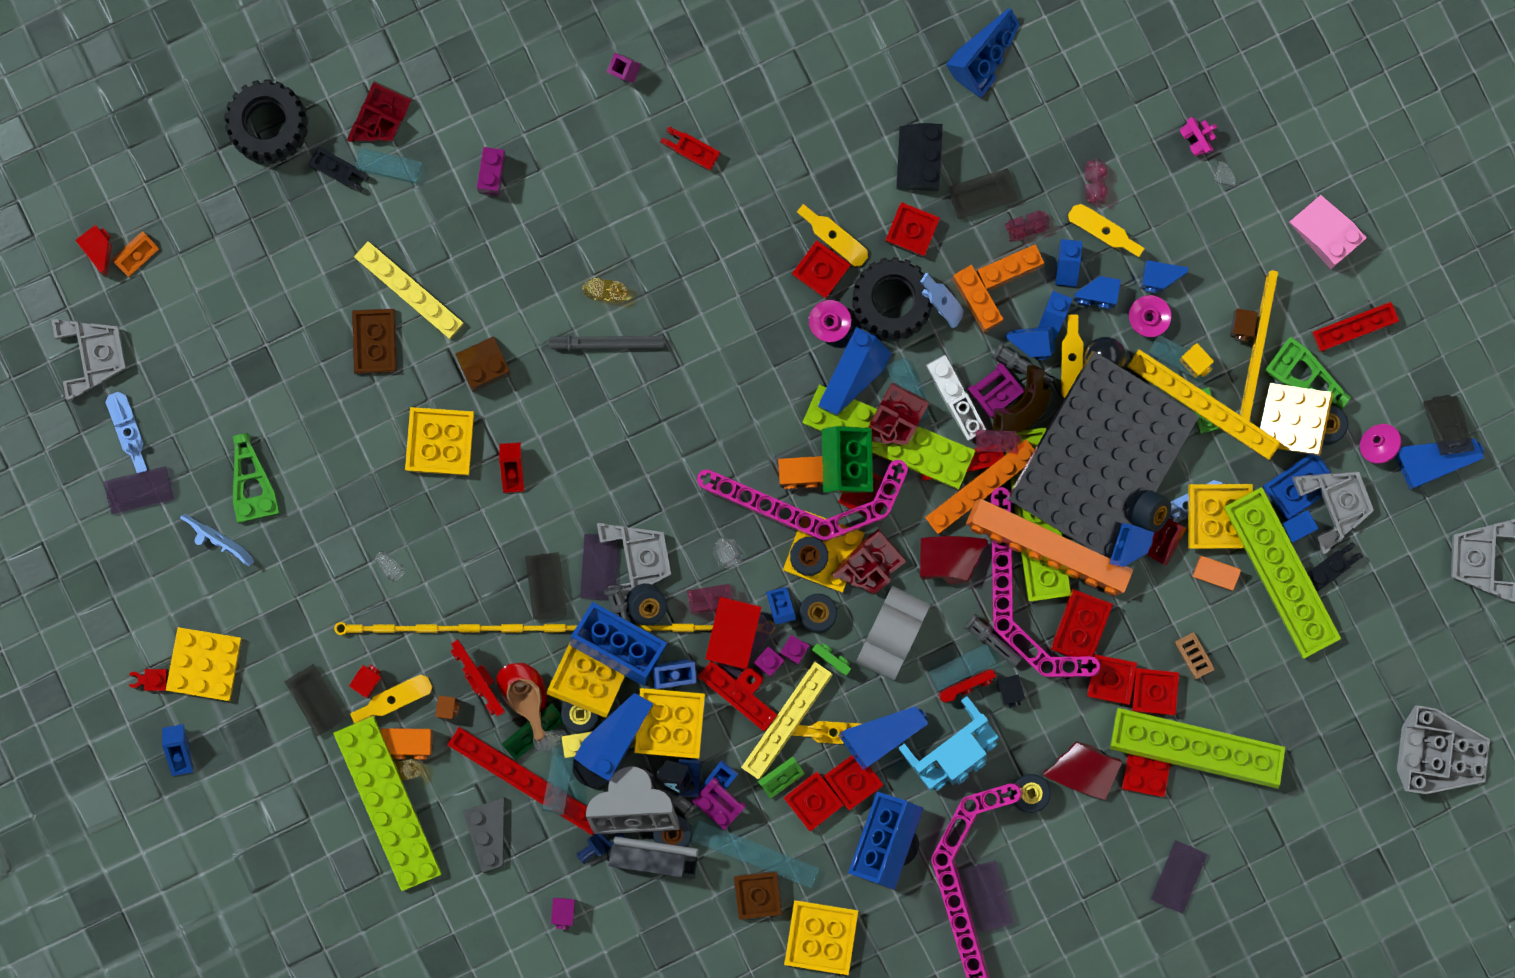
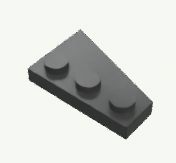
[463,798,505,873]

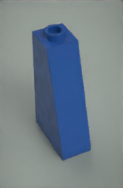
[1395,439,1484,490]
[838,706,928,770]

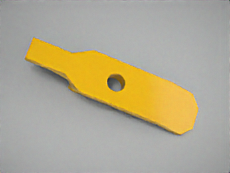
[797,204,868,266]
[1068,204,1145,258]
[1061,315,1083,398]
[350,674,432,723]
[791,721,861,744]

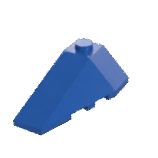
[946,8,1020,97]
[818,327,892,416]
[574,693,654,781]

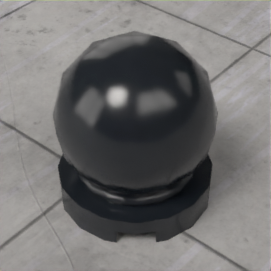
[1083,337,1126,369]

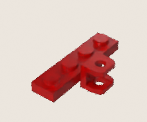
[450,639,506,717]
[698,661,778,731]

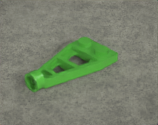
[1265,336,1351,410]
[232,433,280,523]

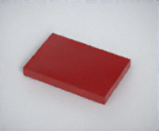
[1050,589,1113,664]
[705,596,762,669]

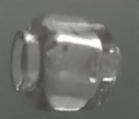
[712,537,744,570]

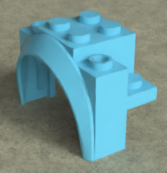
[899,696,999,792]

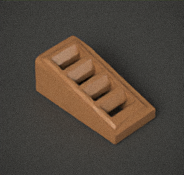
[1175,632,1215,680]

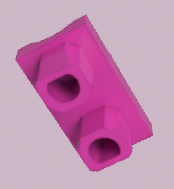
[1180,117,1218,156]

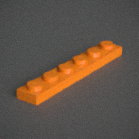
[925,439,1034,534]

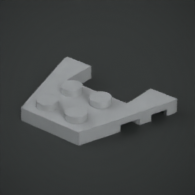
[51,319,127,401]
[1292,471,1374,554]
[1451,519,1515,602]
[597,523,671,600]

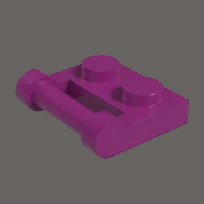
[967,363,1025,418]
[692,777,747,830]

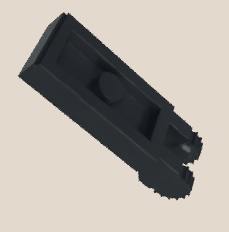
[308,147,370,193]
[1307,542,1363,592]

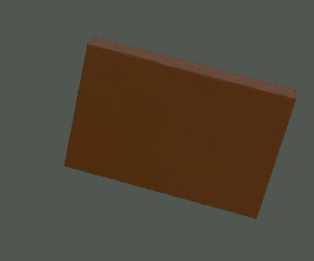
[352,309,397,374]

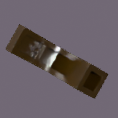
[993,365,1051,434]

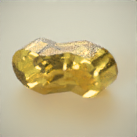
[583,278,627,302]
[394,759,421,780]

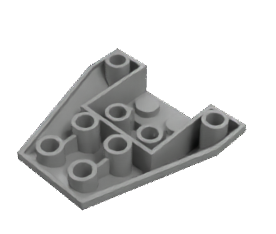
[1397,705,1490,794]

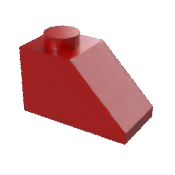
[75,225,112,277]
[499,442,524,493]

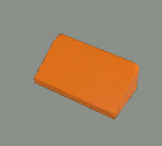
[112,231,159,277]
[1192,556,1241,591]

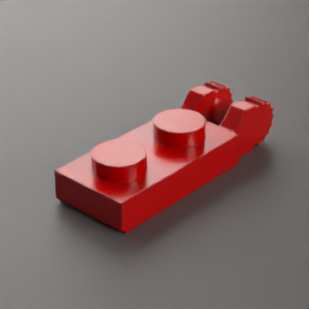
[660,127,721,172]
[938,669,996,703]

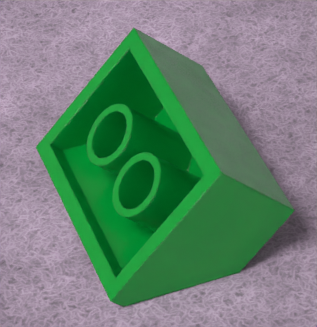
[822,426,873,493]

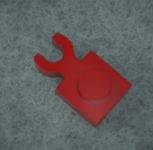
[129,669,168,691]

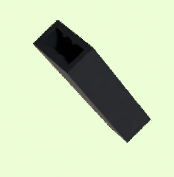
[607,845,698,879]

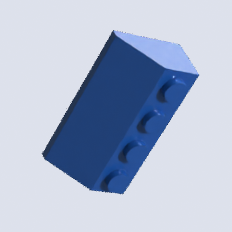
[570,602,667,687]
[848,792,923,890]

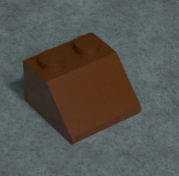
[455,336,511,392]

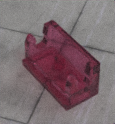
[687,584,732,614]

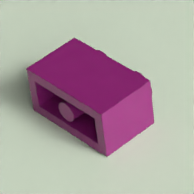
[477,147,506,196]

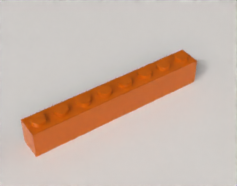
[966,499,1133,596]

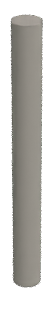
[614,837,699,857]

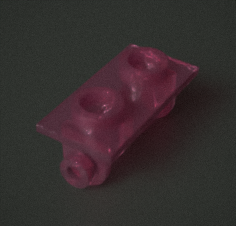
[1085,158,1108,204]
[1004,210,1050,241]
[976,430,1022,453]

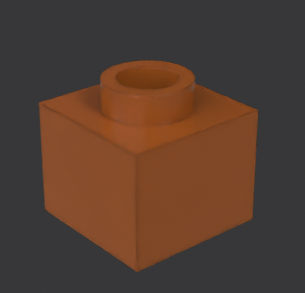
[435,696,460,720]

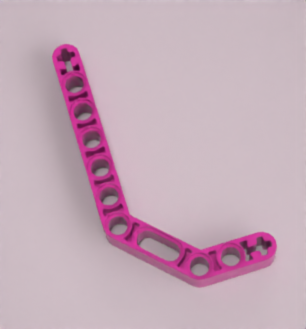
[697,460,908,542]
[991,487,1100,678]
[932,783,1023,978]

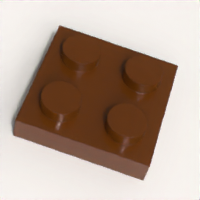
[734,871,782,920]

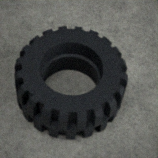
[224,80,308,164]
[852,257,933,341]

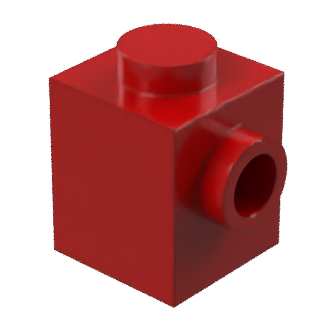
[349,664,383,699]

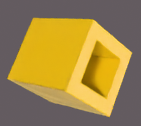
[1179,343,1214,378]

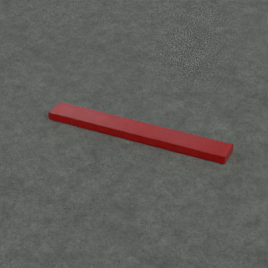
[448,727,594,836]

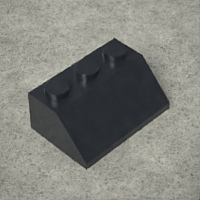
[896,123,943,191]

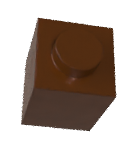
[1230,308,1258,342]

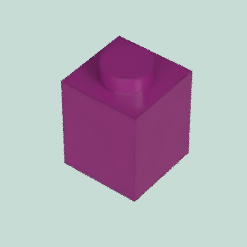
[606,53,642,83]
[780,635,809,665]
[754,647,784,678]
[551,898,576,930]

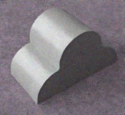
[855,585,931,681]
[586,767,679,834]

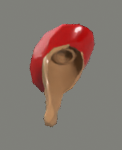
[496,663,548,742]

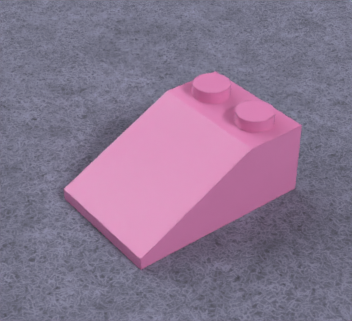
[1289,195,1367,269]

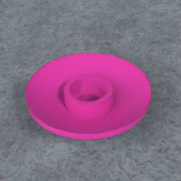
[1129,295,1171,337]
[809,300,851,342]
[1360,424,1401,464]

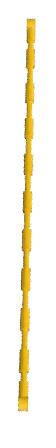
[334,621,775,635]

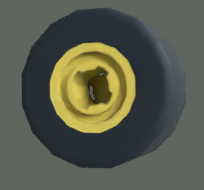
[561,702,600,734]
[1011,774,1051,813]

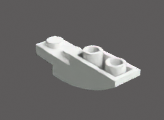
[926,355,986,440]

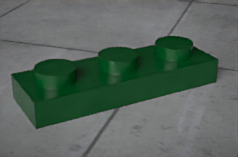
[502,703,563,761]

